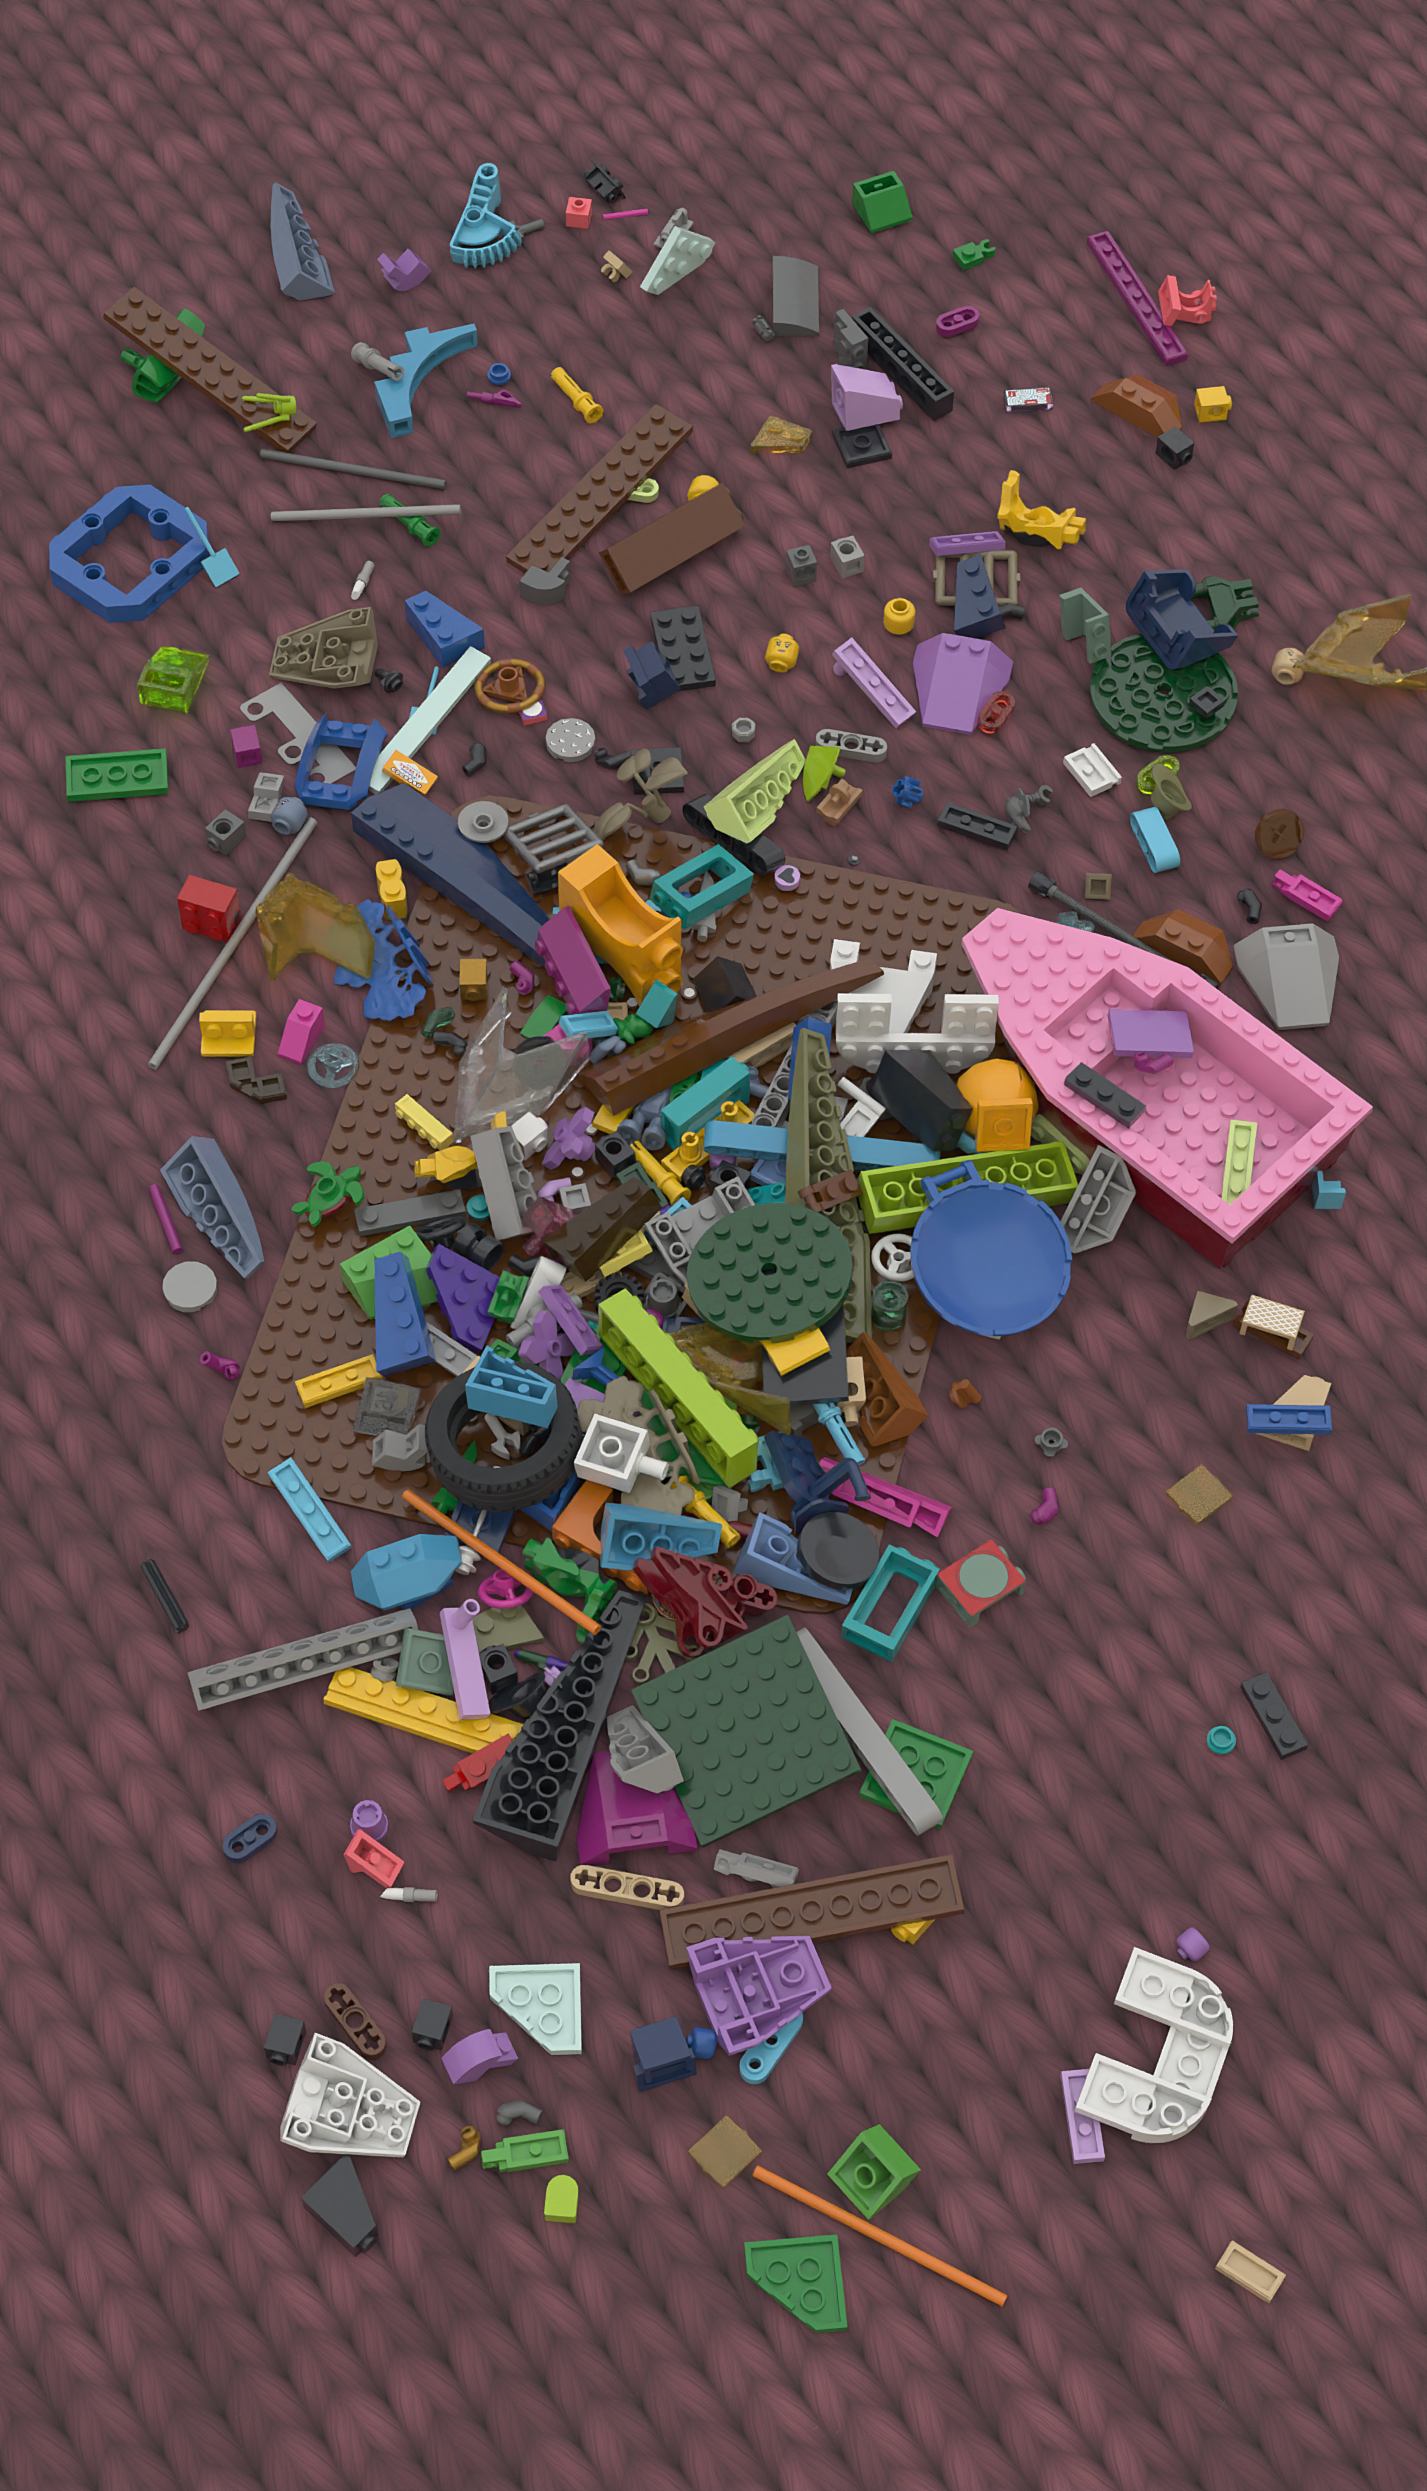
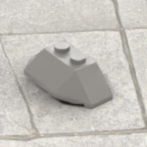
[1060,1145,1137,1253]

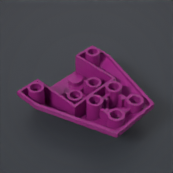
[576,1751,697,1865]

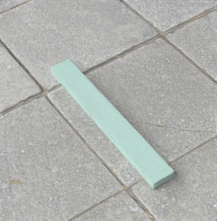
[369,646,491,794]

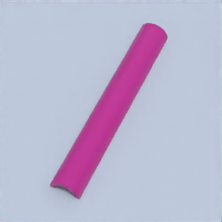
[602,209,648,220]

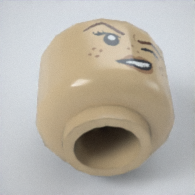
[1272,648,1306,685]

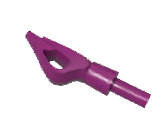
[467,390,522,408]

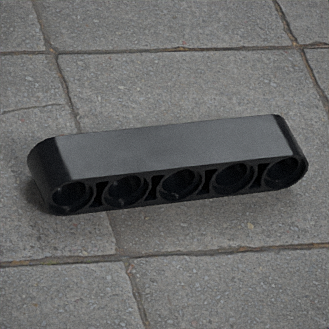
[682,794,786,876]

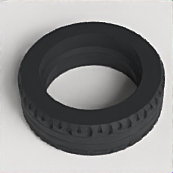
[425,1361,583,1512]

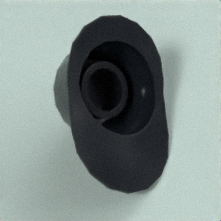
[488,1672,547,1718]

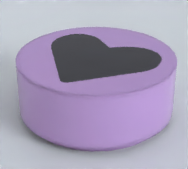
[774,865,800,891]

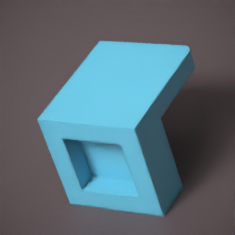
[1312,1171,1346,1209]

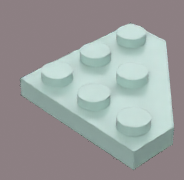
[640,226,716,295]
[489,1963,582,2055]

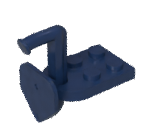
[764,1431,871,1535]

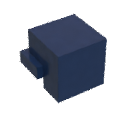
[623,642,681,709]
[630,2016,697,2092]

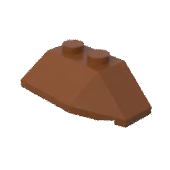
[1091,374,1182,437]
[1133,909,1233,986]

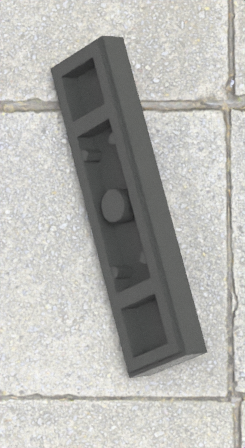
[354,1189,466,1236]

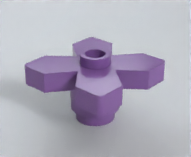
[542,1107,595,1170]
[518,1310,575,1379]

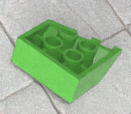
[340,1226,438,1320]

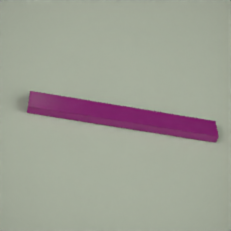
[1087,231,1188,366]

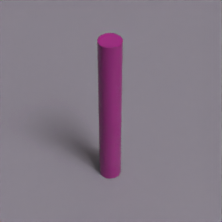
[148,1184,183,1254]

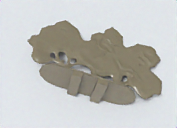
[577,1376,700,1515]

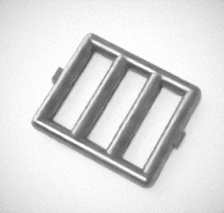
[503,804,603,873]

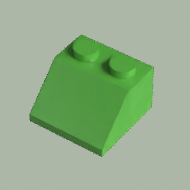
[827,2124,921,2220]

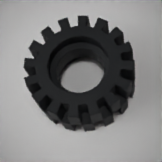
[594,1272,644,1312]

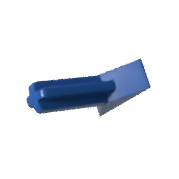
[572,1347,619,1386]

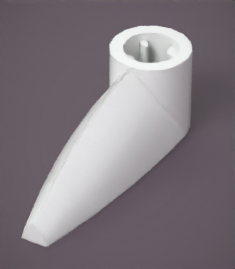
[510,1256,567,1329]

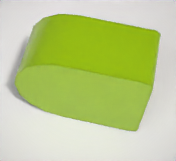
[544,2175,579,2223]

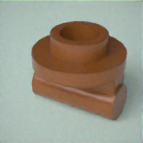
[949,1379,981,1408]

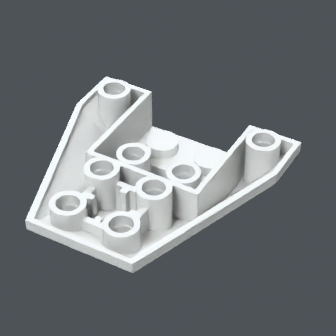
[280,2033,420,2158]

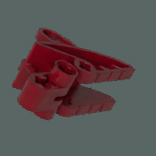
[633,1547,777,1658]

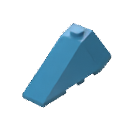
[600,1503,722,1570]

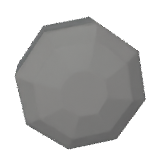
[732,718,755,742]

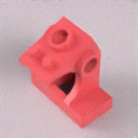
[1158,275,1217,326]

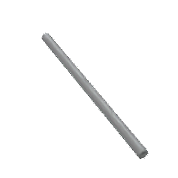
[271,504,461,521]

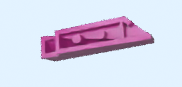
[820,1457,952,1537]

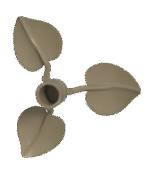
[596,748,688,841]

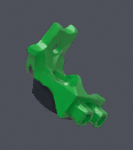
[522,1538,617,1644]

